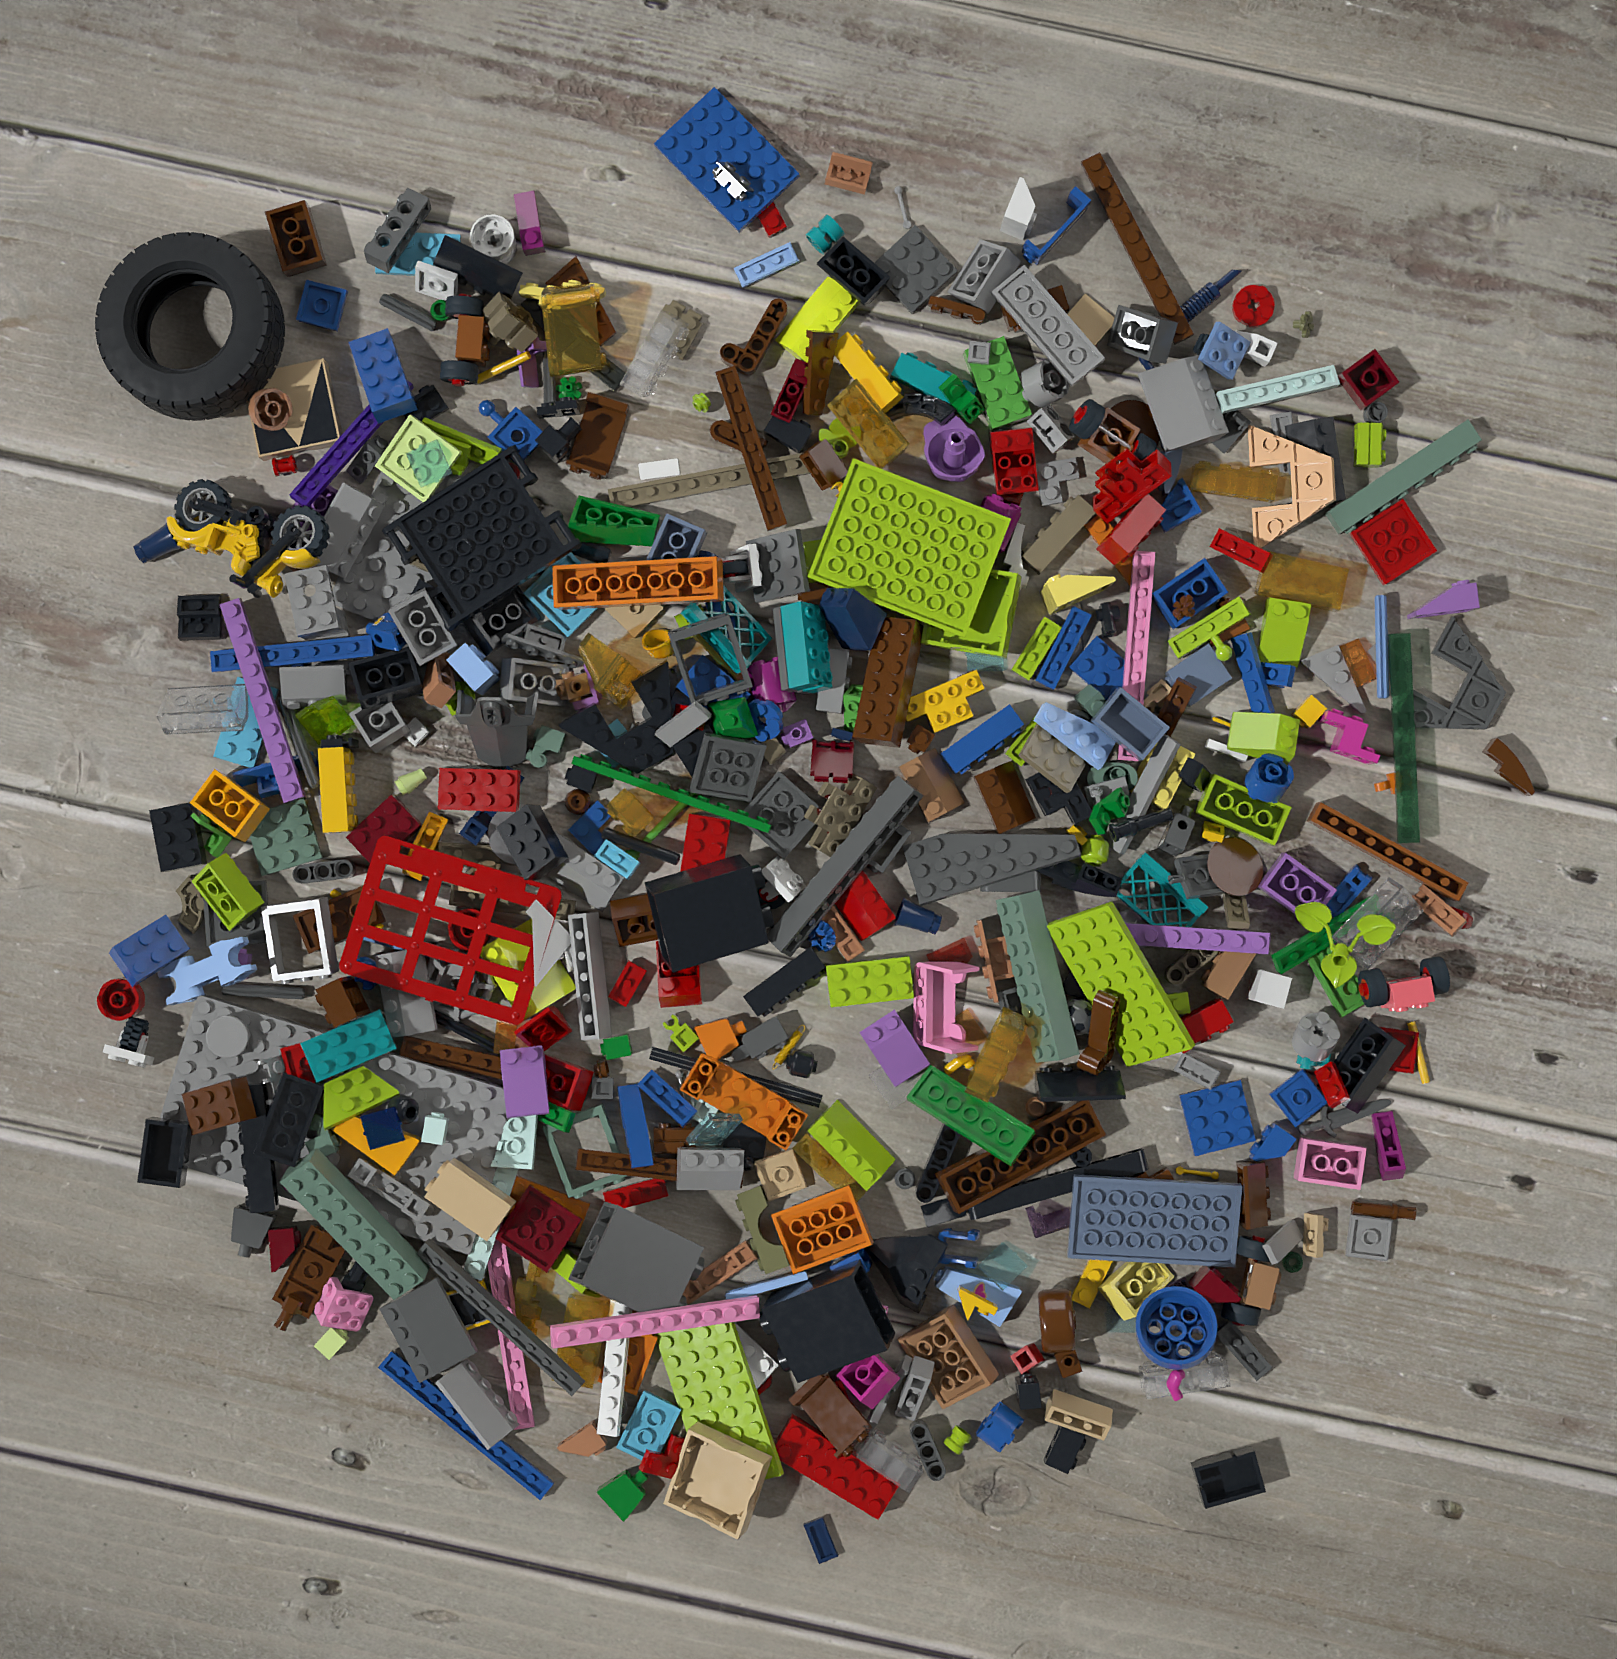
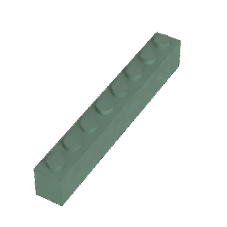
[1325,419,1482,534]

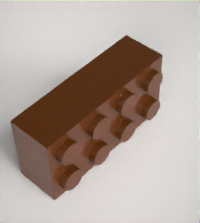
[315,975,371,1028]

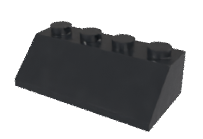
[1285,417,1346,504]
[1317,1017,1406,1114]

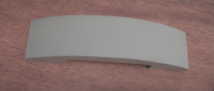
[347,1158,430,1222]

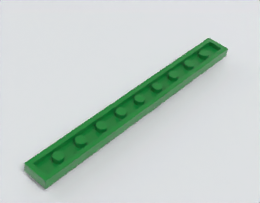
[571,754,772,834]

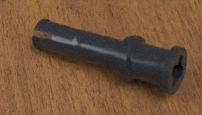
[1109,807,1174,842]

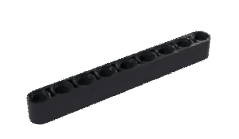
[967,1148,1149,1220]

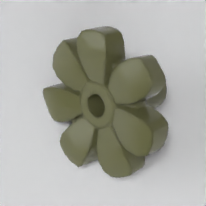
[1293,311,1314,338]

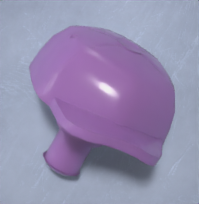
[923,415,985,482]

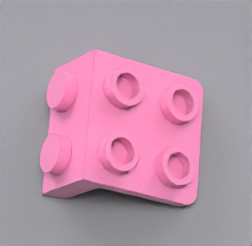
[314,1277,374,1332]

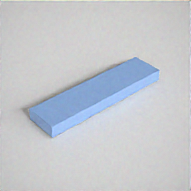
[725,1270,808,1300]

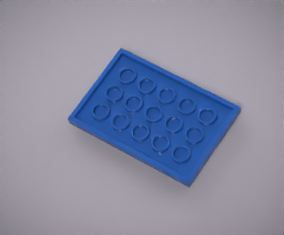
[654,87,800,233]

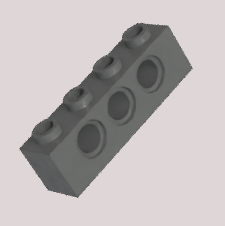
[364,188,431,274]

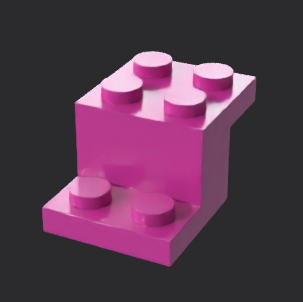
[1318,709,1380,765]

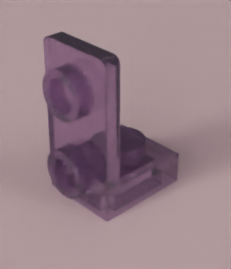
[1025,1205,1070,1239]

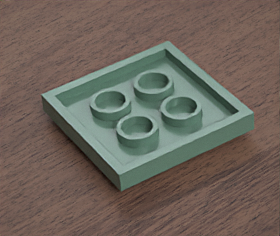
[250,798,323,876]

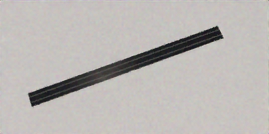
[649,1047,823,1108]

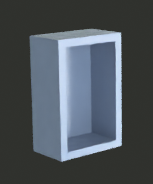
[1091,687,1170,761]

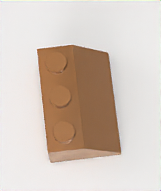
[898,748,964,822]
[1200,951,1256,1000]

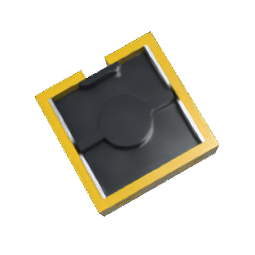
[446,1278,490,1330]

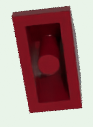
[268,1226,301,1272]

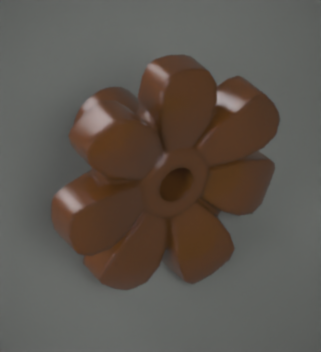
[1173,594,1195,620]

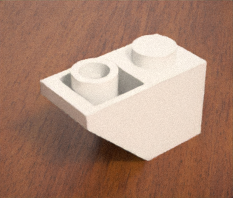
[1235,330,1277,367]

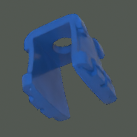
[938,1228,980,1268]

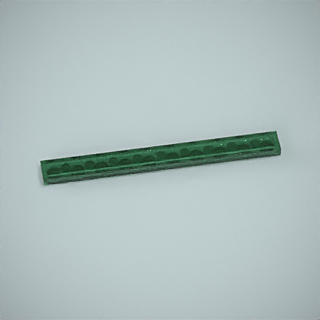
[1388,633,1420,843]

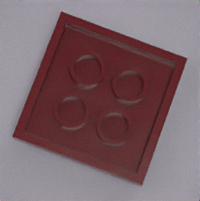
[495,1185,583,1273]

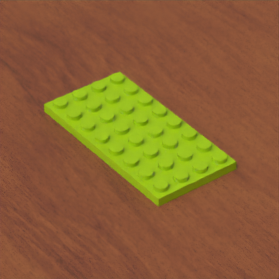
[1047,901,1195,1067]
[655,1322,784,1480]

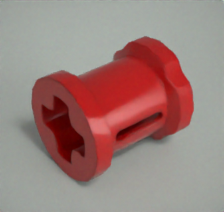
[272,455,297,477]

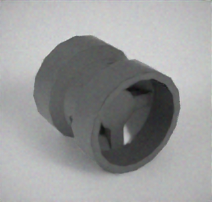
[1363,402,1388,423]

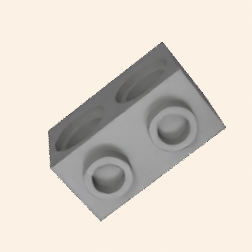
[1027,404,1076,453]

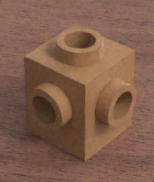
[555,671,591,703]

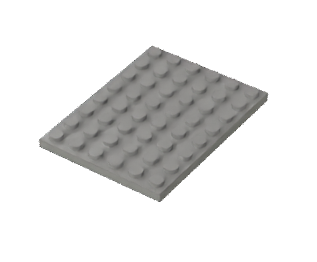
[333,471,463,632]

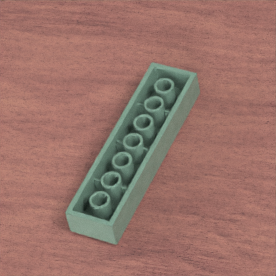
[996,890,1079,1063]
[280,1148,430,1300]

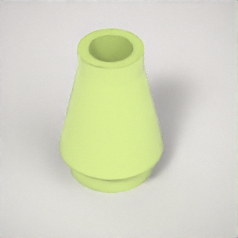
[394,768,427,796]

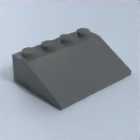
[379,1277,478,1383]

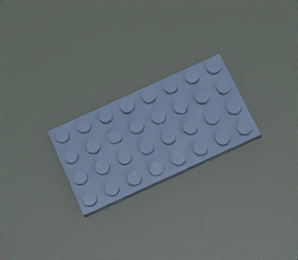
[1067,1174,1242,1267]

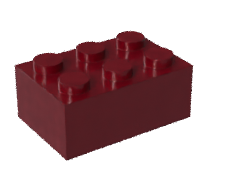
[345,794,423,863]

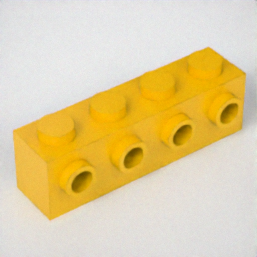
[834,331,904,414]

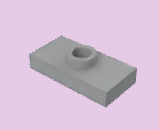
[1174,1053,1221,1090]

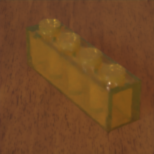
[1189,461,1278,503]

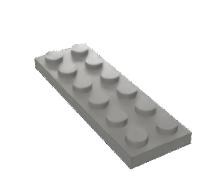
[992,265,1105,387]

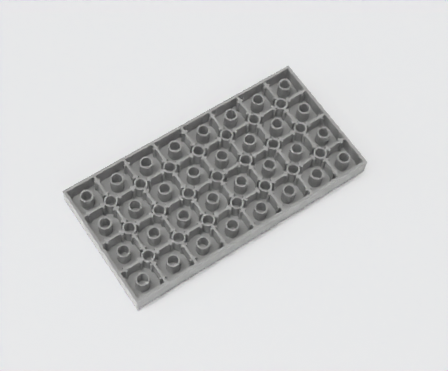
[160,994,511,1255]

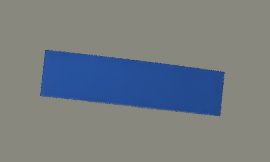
[617,1084,654,1169]

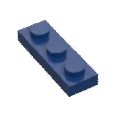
[637,1070,698,1128]

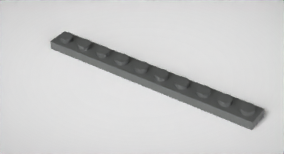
[417,1238,585,1396]

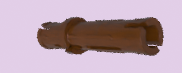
[1351,1201,1416,1220]

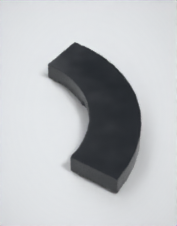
[869,393,957,426]

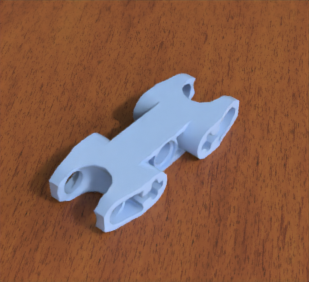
[158,937,257,1005]

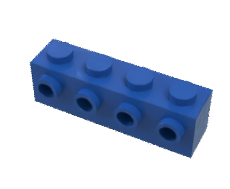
[941,704,1024,775]

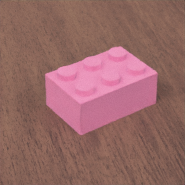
[1294,1137,1367,1190]

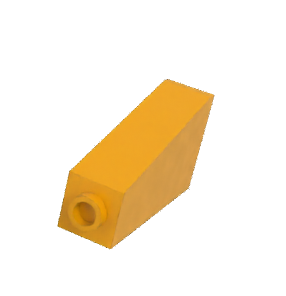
[333,1115,422,1175]

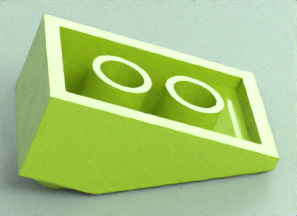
[1257,597,1311,668]
[1227,712,1300,765]

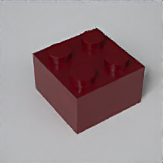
[1338,349,1399,411]

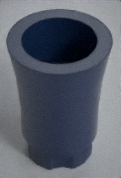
[133,523,181,563]
[894,898,942,935]

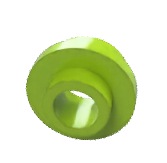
[692,393,711,413]

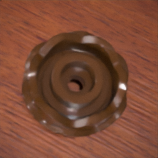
[565,789,591,815]

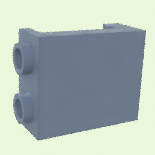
[1165,644,1232,707]

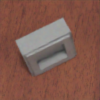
[967,341,991,365]

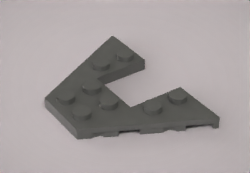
[1391,616,1506,730]

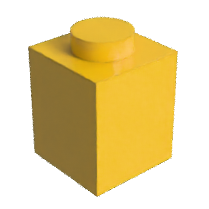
[1291,695,1327,728]

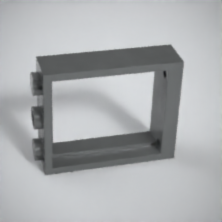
[668,612,753,706]

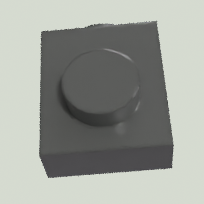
[346,435,389,484]

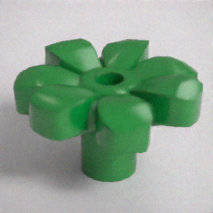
[556,376,583,400]

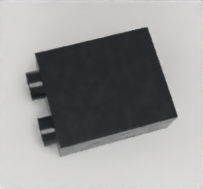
[644,854,774,972]
[759,1259,896,1383]

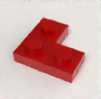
[639,1434,685,1479]

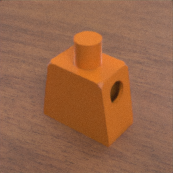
[694,1017,747,1059]

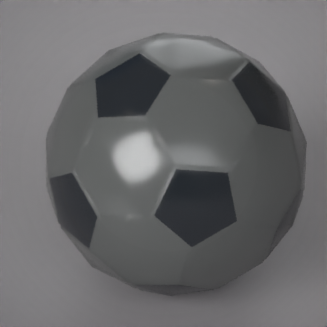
[1067,998,1092,1035]

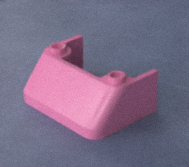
[913,962,979,1054]

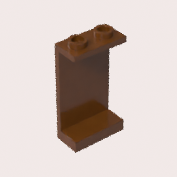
[565,392,629,480]
[789,1373,873,1458]

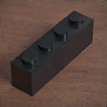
[743,946,825,1017]

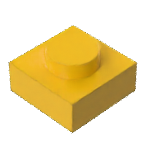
[1202,821,1224,843]
[1066,825,1088,846]

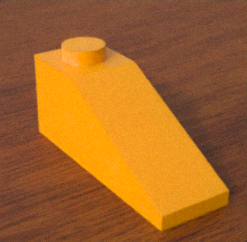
[402,812,448,881]

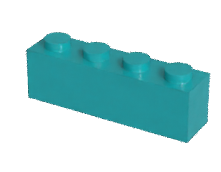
[890,352,977,411]

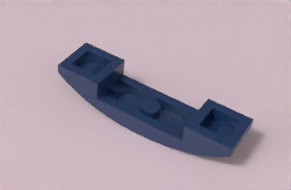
[459,766,525,846]

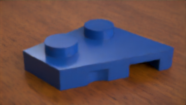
[1160,477,1202,533]

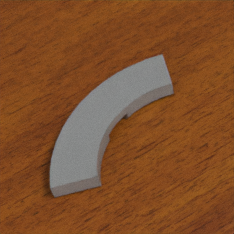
[866,1355,913,1434]

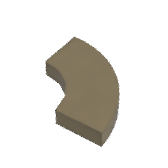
[176,875,204,934]

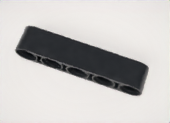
[915,1123,960,1203]

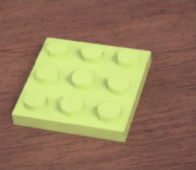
[375,415,462,502]

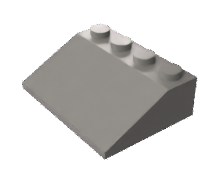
[1138,355,1229,452]

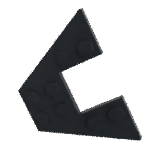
[558,660,673,774]

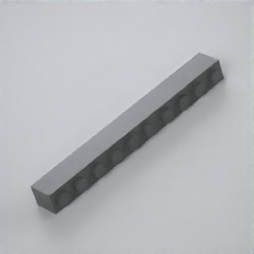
[767,775,924,957]

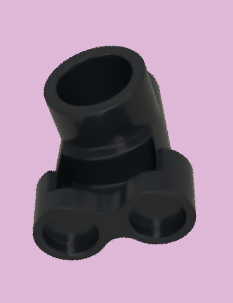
[1096,602,1120,638]

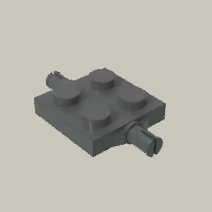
[1168,854,1225,899]

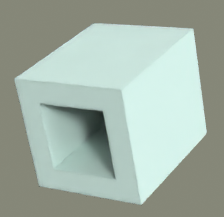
[421,1112,449,1145]

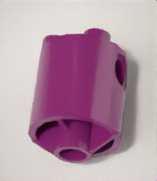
[980,494,1022,553]
[747,656,797,713]

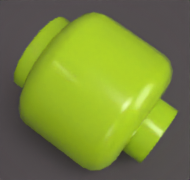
[1081,835,1110,867]

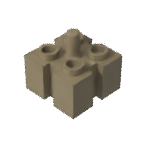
[483,292,538,352]

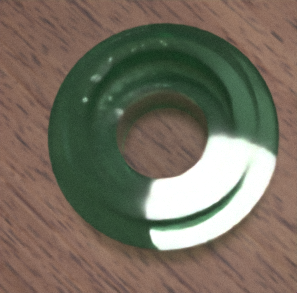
[1282,1251,1303,1273]

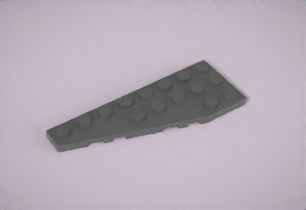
[902,834,1081,906]

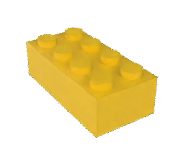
[318,747,358,833]

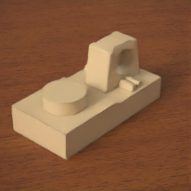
[1303,1213,1329,1258]

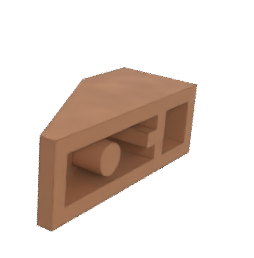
[422,652,456,709]

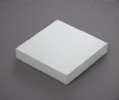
[415,261,458,301]

